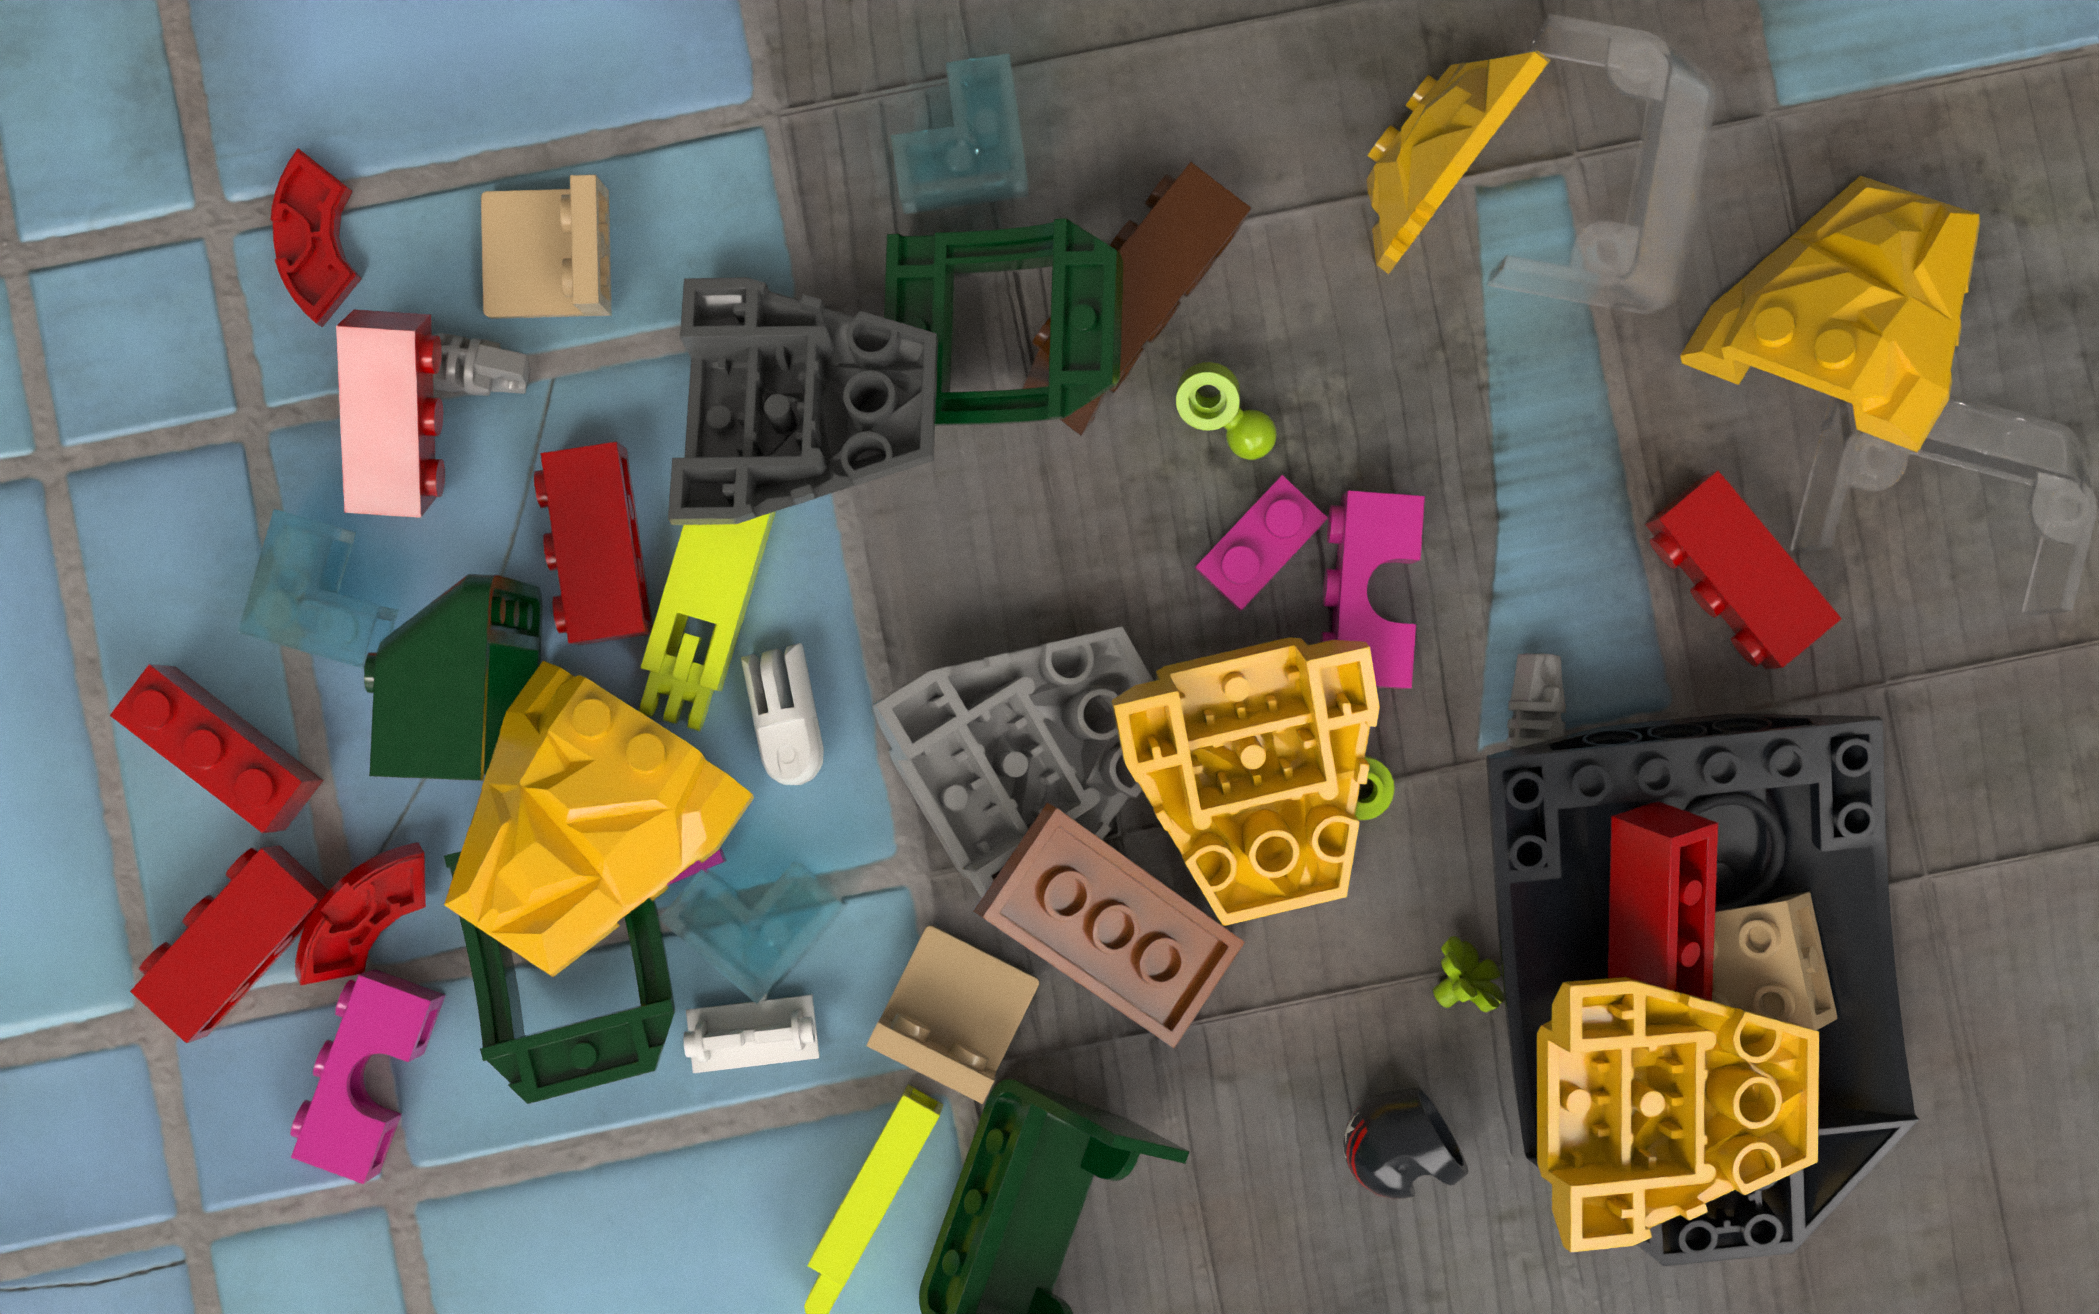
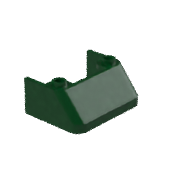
[364,574,543,781]
[919,1079,1190,1314]

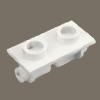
[683,994,820,1073]

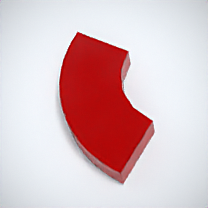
[270,148,362,327]
[295,842,426,986]

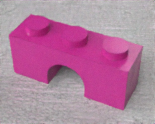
[1320,491,1425,689]
[290,969,446,1184]

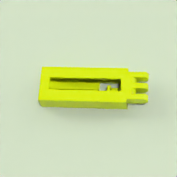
[639,511,776,731]
[804,1084,943,1314]

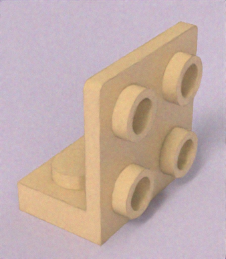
[481,175,612,319]
[1712,891,1838,1031]
[866,925,1039,1104]

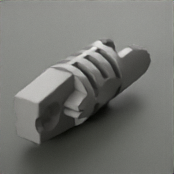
[432,333,531,396]
[1507,653,1566,749]

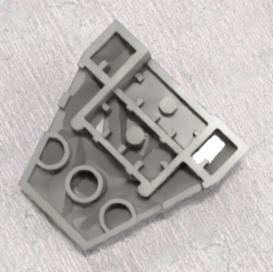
[872,626,1154,899]

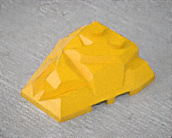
[1366,51,1550,274]
[1680,176,1980,453]
[1112,637,1380,926]
[444,661,754,977]
[1537,977,1819,1252]

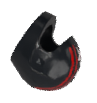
[1343,1087,1469,1199]

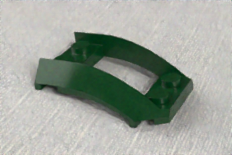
[884,218,1124,426]
[444,851,675,1104]

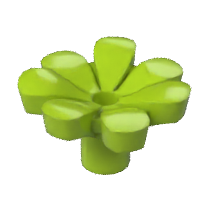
[1433,936,1505,1012]

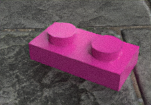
[1194,475,1328,611]

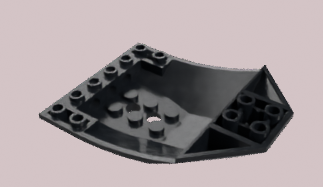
[1486,713,1919,1266]

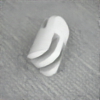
[741,643,824,785]

